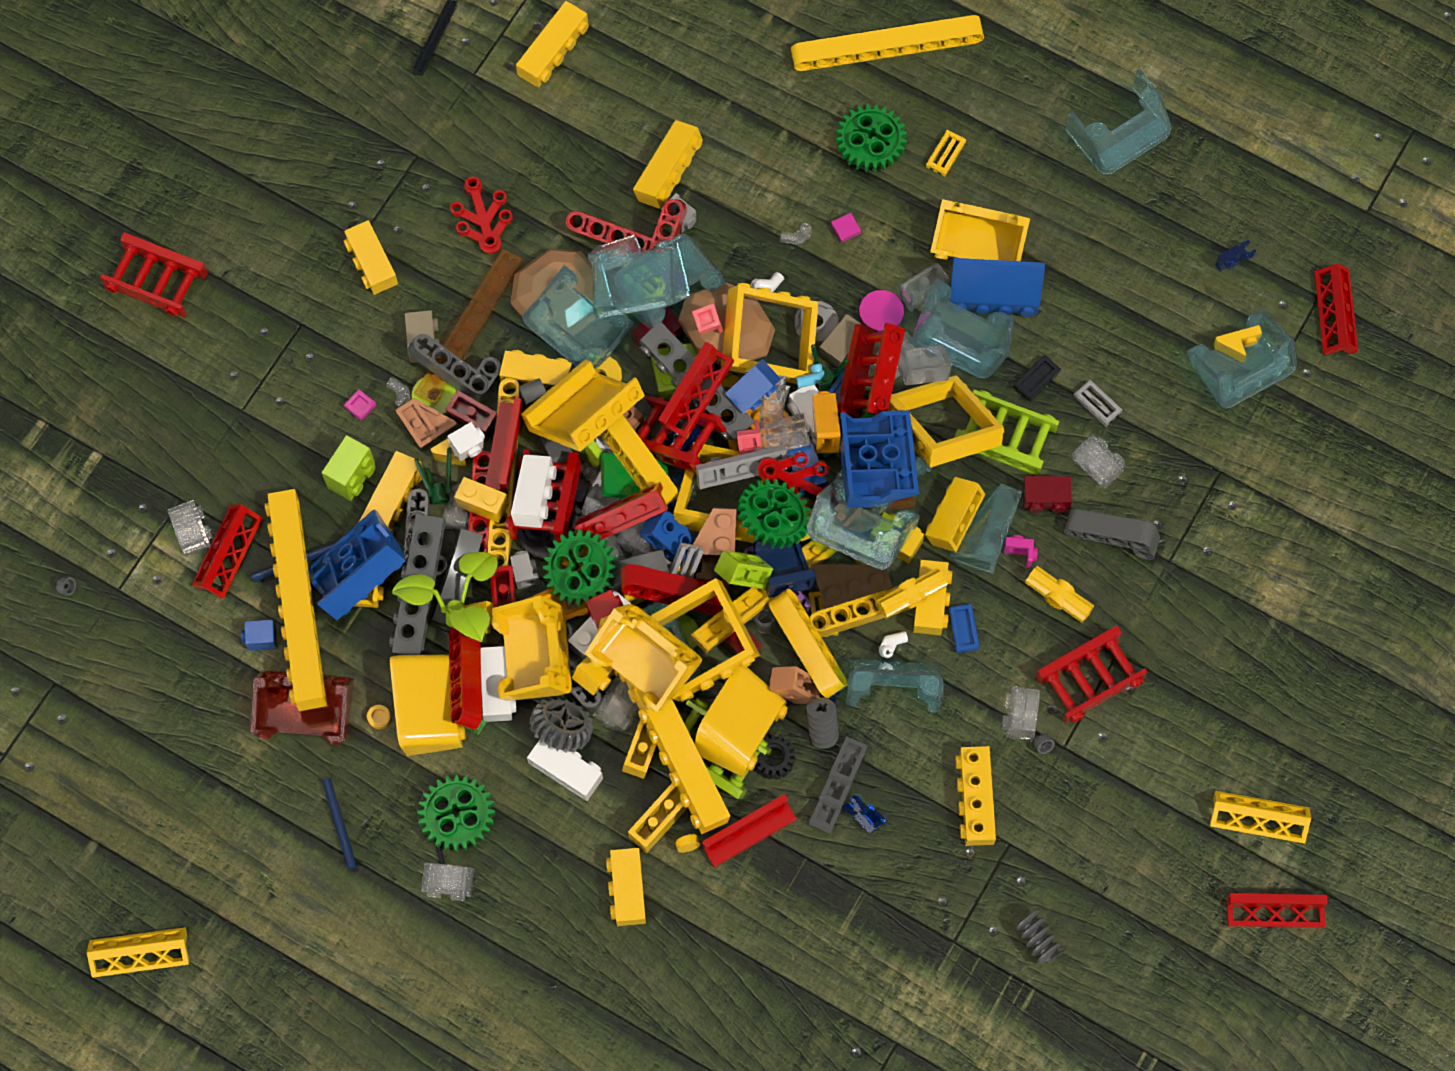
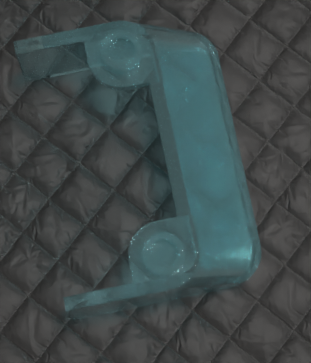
[1065,69,1172,174]

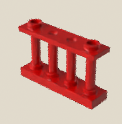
[100,232,208,318]
[837,323,905,418]
[637,395,727,473]
[505,449,581,543]
[1035,626,1147,724]

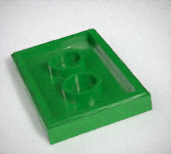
[600,452,668,499]

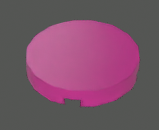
[859,290,904,333]

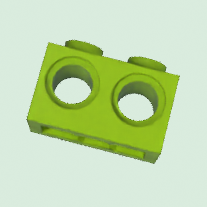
[714,550,773,589]

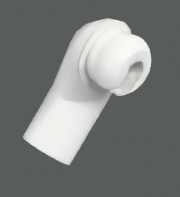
[751,272,784,292]
[879,631,908,658]

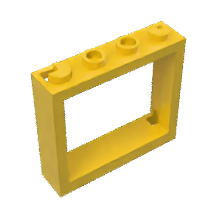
[721,283,818,384]
[888,375,1004,468]
[673,442,765,543]
[651,578,760,702]

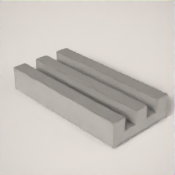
[1073,380,1122,427]
[669,543,704,578]

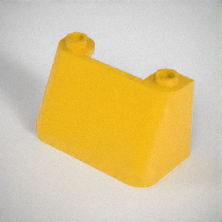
[931,199,1030,261]
[491,595,572,701]
[585,604,702,712]
[390,654,466,756]
[695,666,789,778]

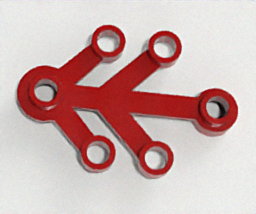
[450,177,513,254]
[758,451,839,507]

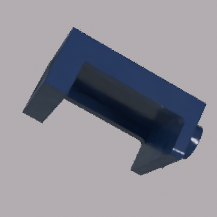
[753,538,816,598]

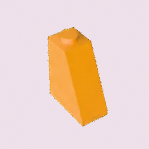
[812,391,840,454]

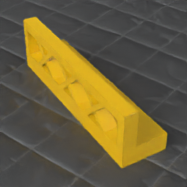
[1210,791,1311,843]
[87,927,189,978]

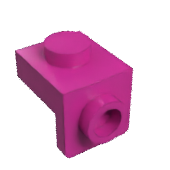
[1004,535,1038,568]

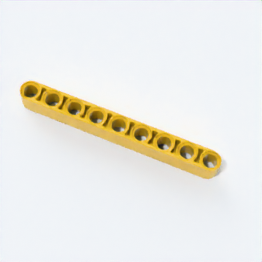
[791,15,984,71]
[488,378,520,566]

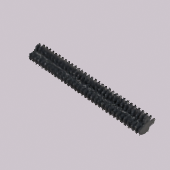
[412,0,458,76]

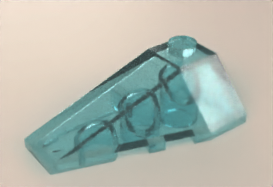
[949,484,1023,574]

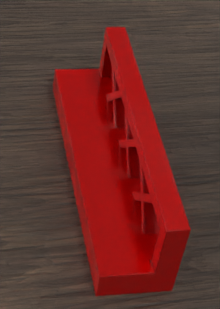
[1315,263,1358,355]
[658,342,734,439]
[485,398,523,494]
[574,482,668,547]
[191,504,263,599]
[702,794,797,868]
[1226,893,1328,928]

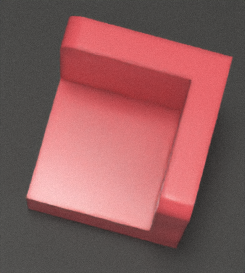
[692,304,724,335]
[737,420,762,455]

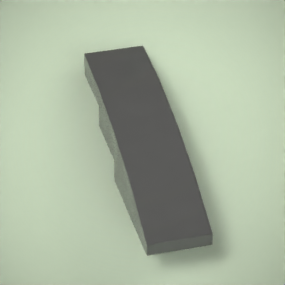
[431,528,483,626]
[573,550,668,598]
[809,737,868,834]

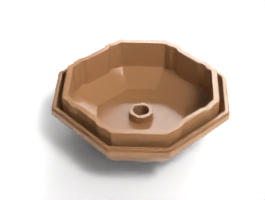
[511,248,609,339]
[678,282,775,365]

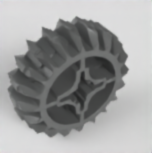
[529,697,594,753]

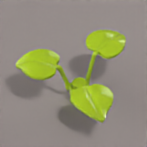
[392,552,498,642]

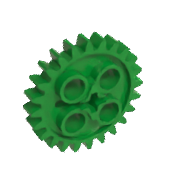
[836,104,907,172]
[737,479,812,549]
[542,529,618,606]
[417,774,496,852]

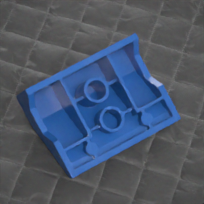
[948,258,1045,317]
[839,410,919,508]
[308,509,406,620]

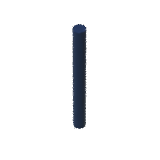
[251,541,337,582]
[322,778,357,870]

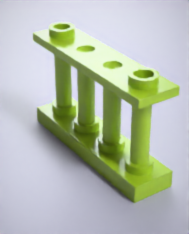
[954,390,1059,476]
[684,698,772,799]

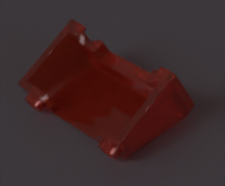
[250,671,354,745]

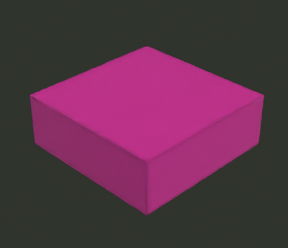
[831,213,861,243]
[344,389,377,421]

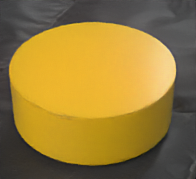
[367,705,391,730]
[675,834,701,853]

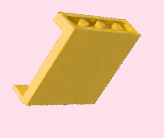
[521,359,645,452]

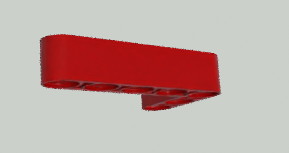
[566,199,687,262]

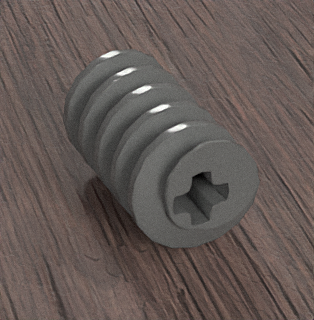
[806,698,839,749]
[1015,910,1066,965]

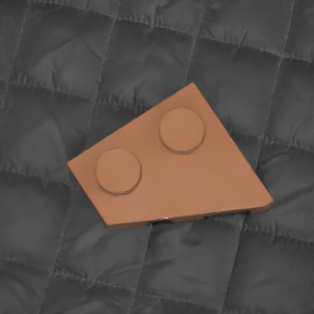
[395,398,458,449]
[693,507,737,555]

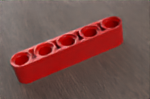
[468,451,491,553]
[621,564,726,615]
[449,626,482,730]

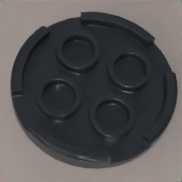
[517,495,583,562]

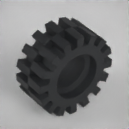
[755,734,795,780]

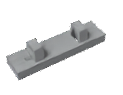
[695,445,788,489]

